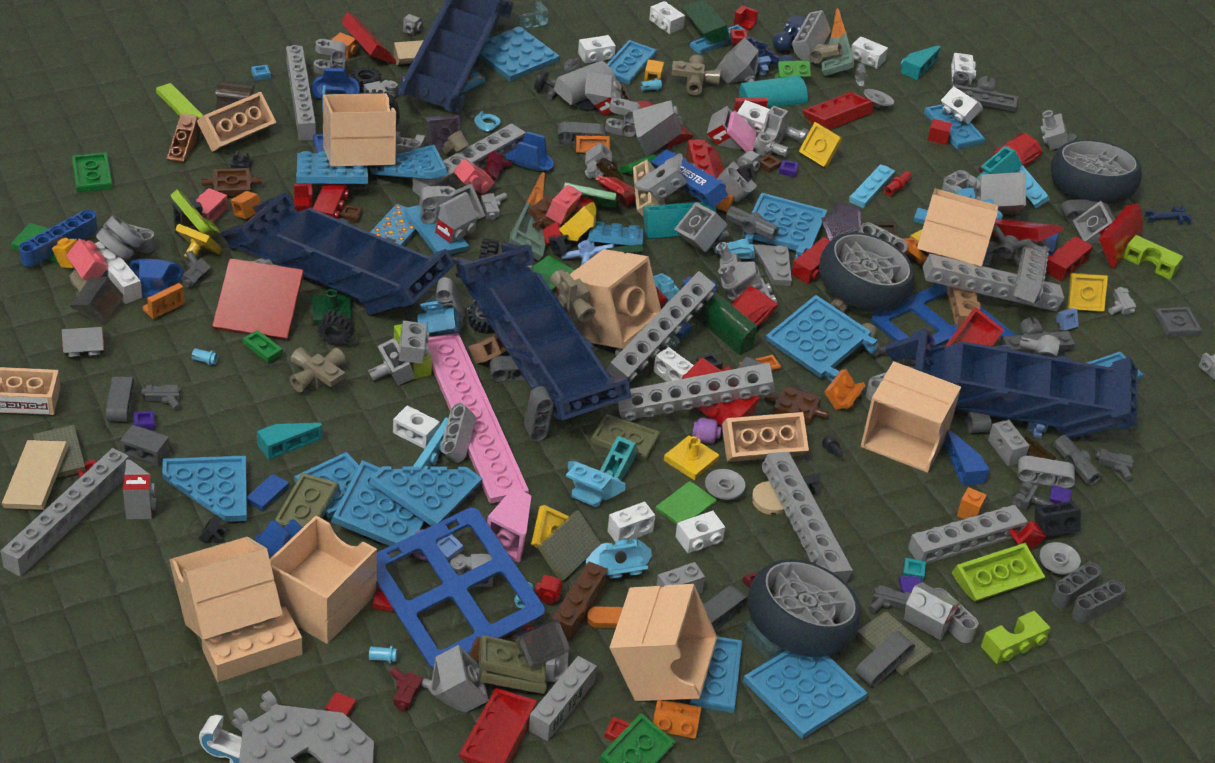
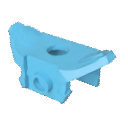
[566,461,625,507]
[586,538,652,578]

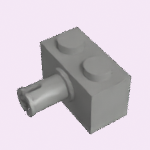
[1041,110,1069,150]
[368,338,415,386]

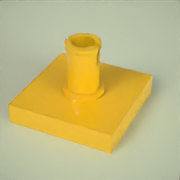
[799,122,843,168]
[175,224,222,259]
[1067,273,1108,311]
[664,436,720,480]
[531,505,569,547]

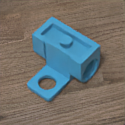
[417,301,461,337]

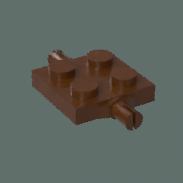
[201,168,262,196]
[527,195,575,230]
[764,386,829,424]

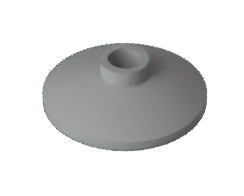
[864,89,894,107]
[705,469,745,500]
[1039,542,1081,574]

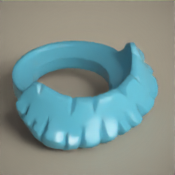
[474,111,500,132]

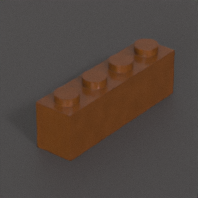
[551,561,608,643]

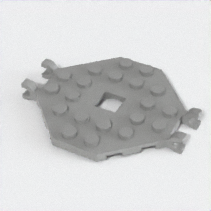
[231,691,374,763]

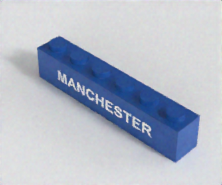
[651,149,728,208]

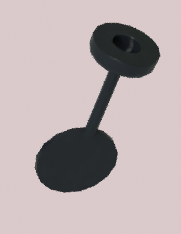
[534,69,597,111]

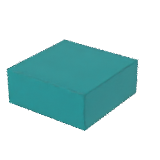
[903,558,926,582]

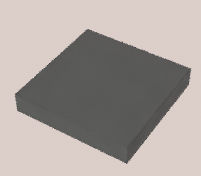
[1154,307,1202,337]

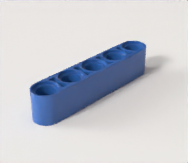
[19,210,98,266]

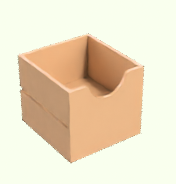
[323,93,396,166]
[917,188,998,266]
[570,249,661,349]
[861,361,961,473]
[270,516,377,644]
[169,537,283,640]
[609,584,717,701]

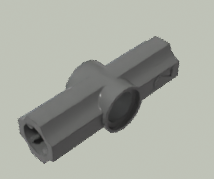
[726,206,779,241]
[1053,435,1102,486]

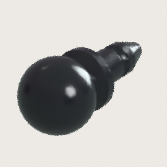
[822,435,843,457]

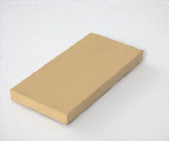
[2,440,68,510]

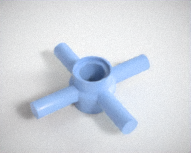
[561,237,615,265]

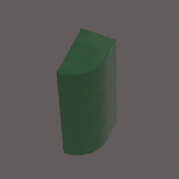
[681,0,729,43]
[692,290,757,355]

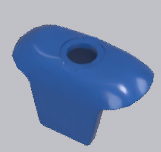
[311,68,360,98]
[506,131,554,172]
[129,259,184,297]
[255,519,303,558]

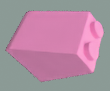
[487,487,531,563]

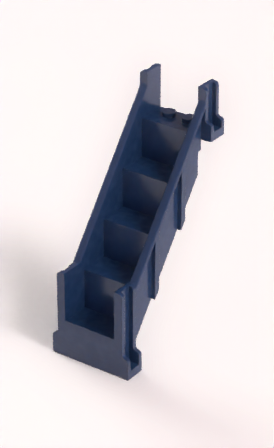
[397,0,514,113]
[220,192,455,315]
[452,243,632,420]
[885,328,1138,439]

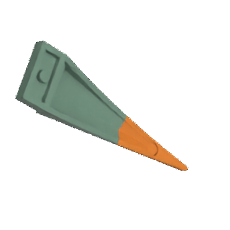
[822,8,855,76]
[508,172,545,261]

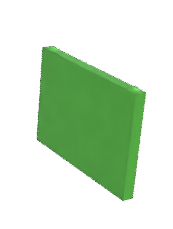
[655,481,717,525]

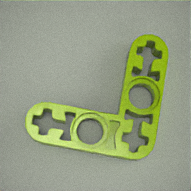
[170,189,220,238]

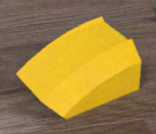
[559,202,596,241]

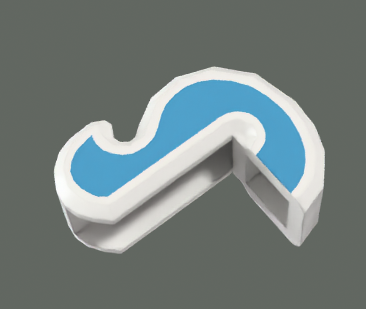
[199,715,242,763]

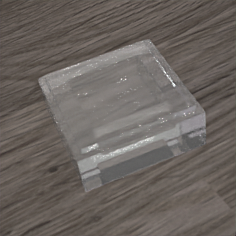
[855,64,866,86]

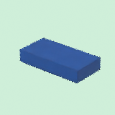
[246,474,289,511]

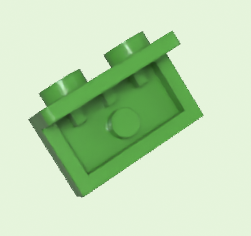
[775,61,811,82]

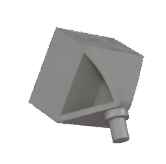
[715,38,758,84]
[674,202,729,252]
[421,645,489,713]

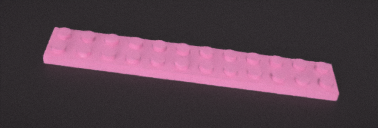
[425,332,529,504]

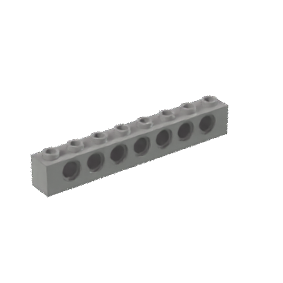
[286,45,316,140]
[413,123,526,196]
[1013,240,1049,303]
[923,254,1064,312]
[606,271,716,382]
[618,362,775,421]
[1,448,129,577]
[762,452,853,583]

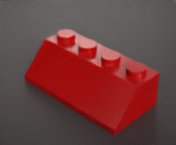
[686,139,724,179]
[682,358,760,426]

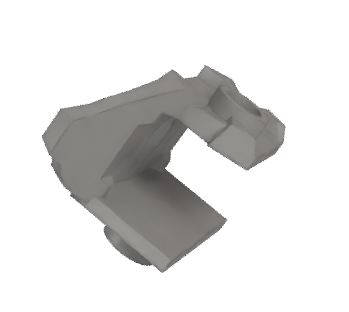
[635,153,688,201]

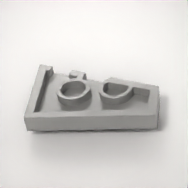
[753,244,792,286]

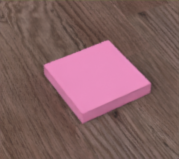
[727,111,757,152]

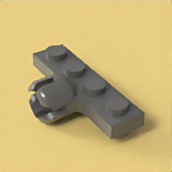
[954,76,1018,112]
[1000,317,1075,353]

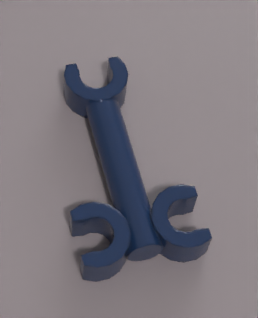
[1144,205,1192,225]

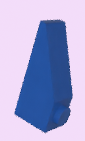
[944,430,989,486]

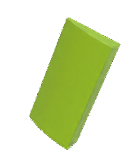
[952,543,1045,602]

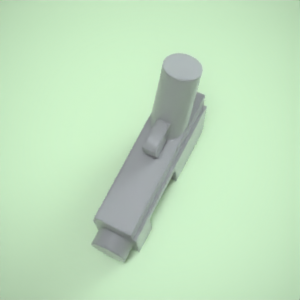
[481,193,507,220]
[1108,287,1136,315]

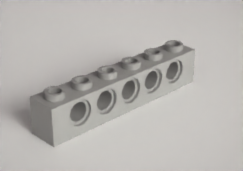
[908,505,1028,564]

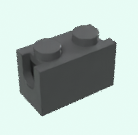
[120,425,170,467]

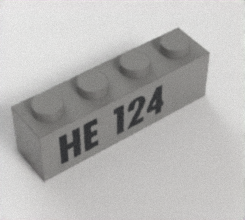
[529,656,597,741]

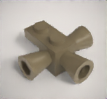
[671,55,720,95]
[550,269,596,322]
[290,347,346,392]

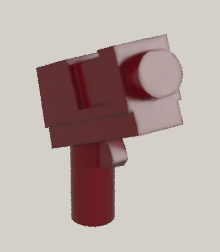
[484,150,512,181]
[390,667,423,711]

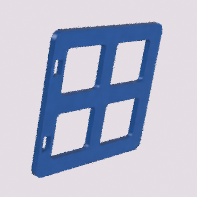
[871,284,1016,347]
[377,508,545,670]

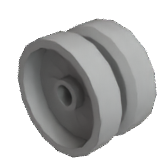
[96,215,145,261]

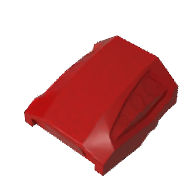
[994,133,1042,168]
[596,176,636,207]
[731,285,779,328]

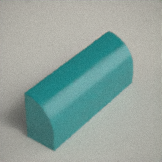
[739,75,808,108]
[643,202,716,239]

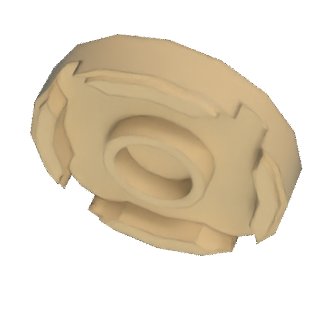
[752,481,785,515]

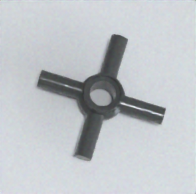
[986,225,1031,267]

